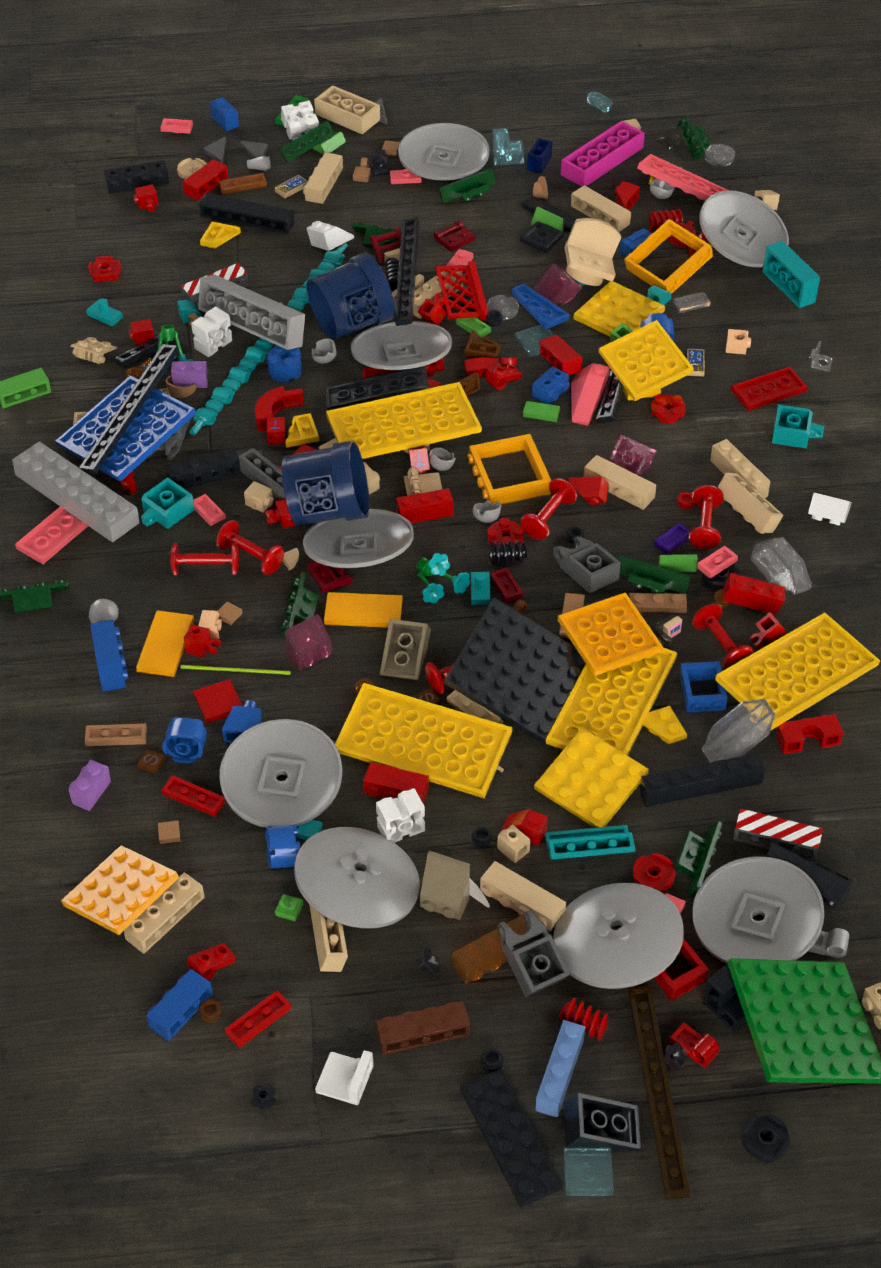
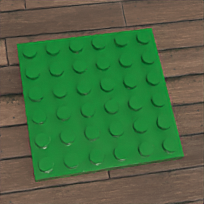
[727,958,881,1084]

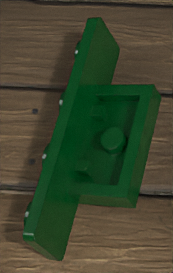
[676,115,713,161]
[280,121,335,162]
[439,169,496,203]
[352,222,397,247]
[618,556,691,594]
[280,572,319,638]
[0,580,70,614]
[674,821,722,895]

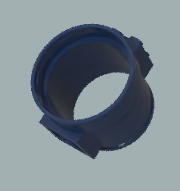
[307,252,395,341]
[282,440,370,526]

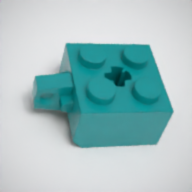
[772,404,824,448]
[141,478,194,529]

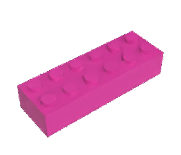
[561,121,645,187]

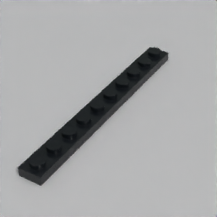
[395,217,419,326]
[79,344,179,475]

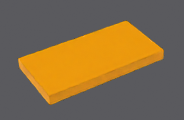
[324,592,403,628]
[136,611,194,677]

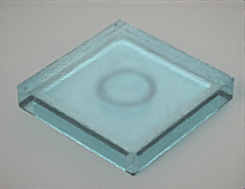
[515,325,554,357]
[564,1148,614,1196]

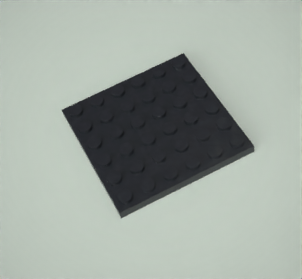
[444,598,586,745]

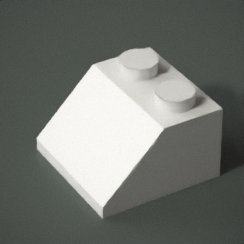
[307,221,354,251]
[808,493,852,526]

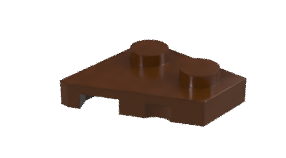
[465,330,501,359]

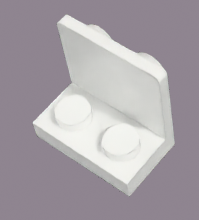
[315,1050,373,1105]

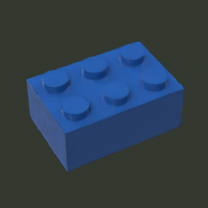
[90,620,128,692]

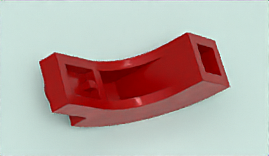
[255,386,304,432]

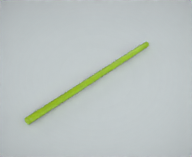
[181,665,291,675]

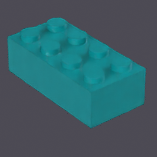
[762,241,820,309]

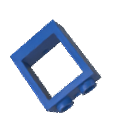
[679,661,728,712]

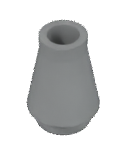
[247,155,271,171]

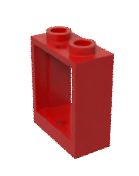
[653,938,709,1001]

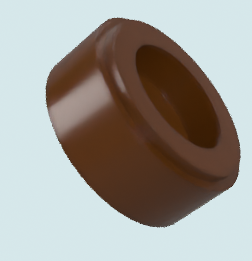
[513,599,527,615]
[199,999,222,1023]

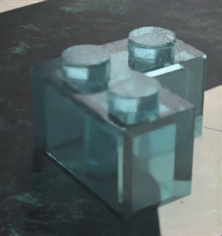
[492,128,524,165]

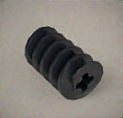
[384,258,399,291]
[489,540,527,565]

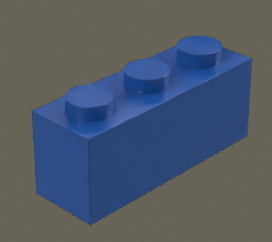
[146,969,213,1041]

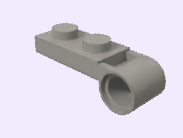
[808,928,850,958]

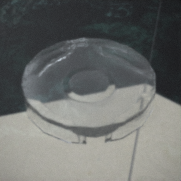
[705,144,735,166]
[487,295,519,320]

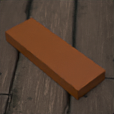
[218,173,267,195]

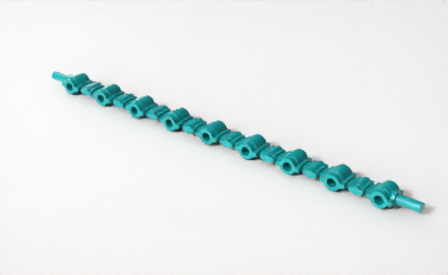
[189,243,348,436]

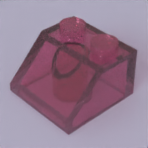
[534,263,582,306]
[609,434,658,477]
[285,614,332,670]

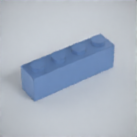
[535,1020,585,1118]

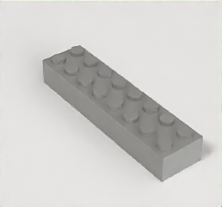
[198,275,305,350]
[12,441,139,542]

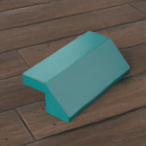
[545,825,636,860]

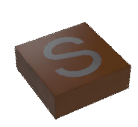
[413,688,440,705]
[137,749,165,774]

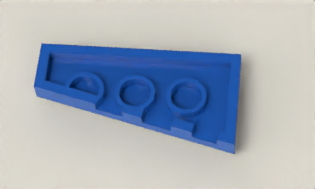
[512,284,570,330]

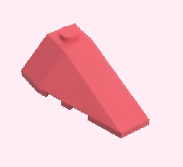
[571,363,610,426]

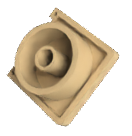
[564,218,621,286]

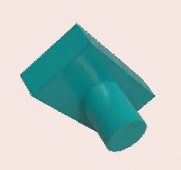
[86,298,123,326]
[471,572,490,605]

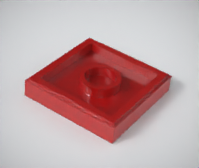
[193,679,243,724]

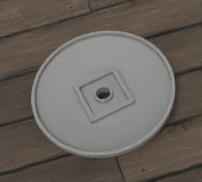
[398,123,490,180]
[699,191,789,268]
[351,321,452,370]
[303,509,414,568]
[220,719,342,828]
[294,827,420,928]
[693,857,824,964]
[553,883,684,989]

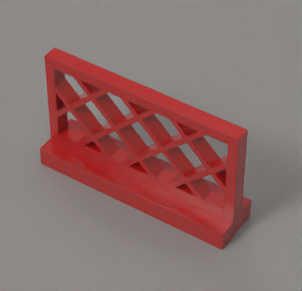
[435,261,488,322]

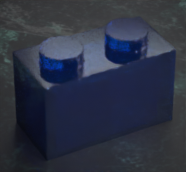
[527,138,553,174]

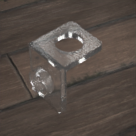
[810,341,833,372]

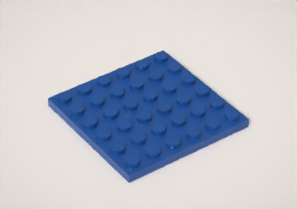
[55,375,196,481]

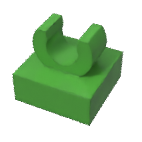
[275,894,303,921]

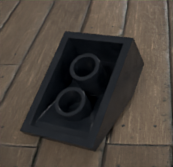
[564,1093,641,1151]

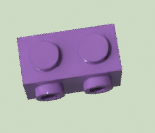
[171,361,208,388]
[69,760,111,811]

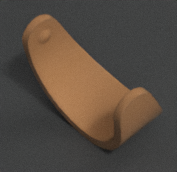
[533,176,548,199]
[166,376,197,398]

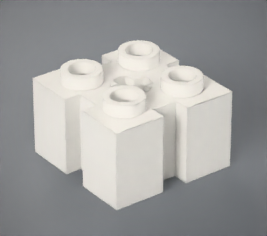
[281,101,319,139]
[191,306,232,357]
[376,788,425,843]

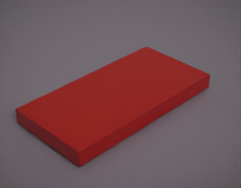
[731,366,808,411]

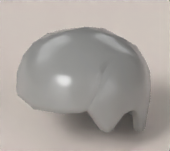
[650,179,675,199]
[312,339,337,364]
[428,448,456,471]
[472,500,501,523]
[88,599,119,623]

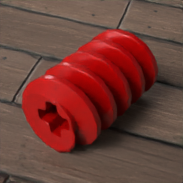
[649,209,683,232]
[558,997,608,1041]

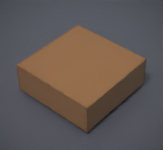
[382,140,400,156]
[218,602,243,625]
[158,820,181,844]

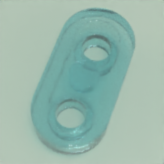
[587,91,612,112]

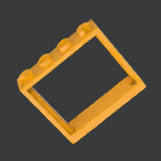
[625,219,713,294]
[467,434,551,504]

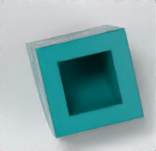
[647,285,671,305]
[177,300,202,324]

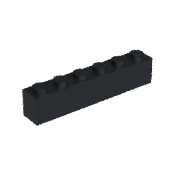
[199,193,295,234]
[640,753,765,807]

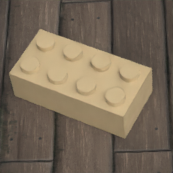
[314,85,380,134]

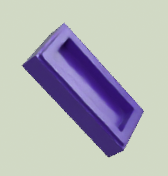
[654,523,690,555]

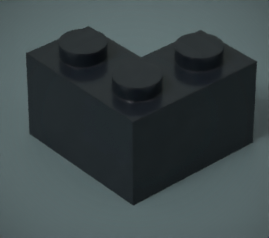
[703,965,747,1033]

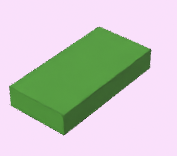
[456,318,491,338]
[523,401,560,422]
[658,554,698,572]

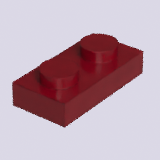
[490,568,523,603]

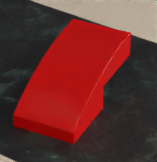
[463,358,501,377]

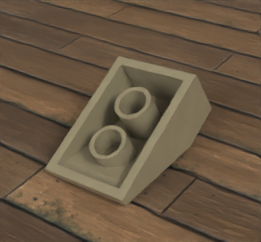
[380,619,431,681]
[420,851,470,920]

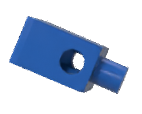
[222,700,263,743]

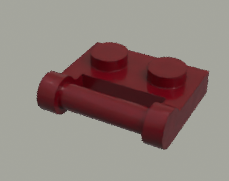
[433,220,476,252]
[369,228,402,265]
[307,561,353,593]

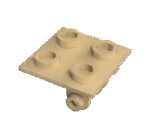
[71,337,117,364]
[404,467,442,496]

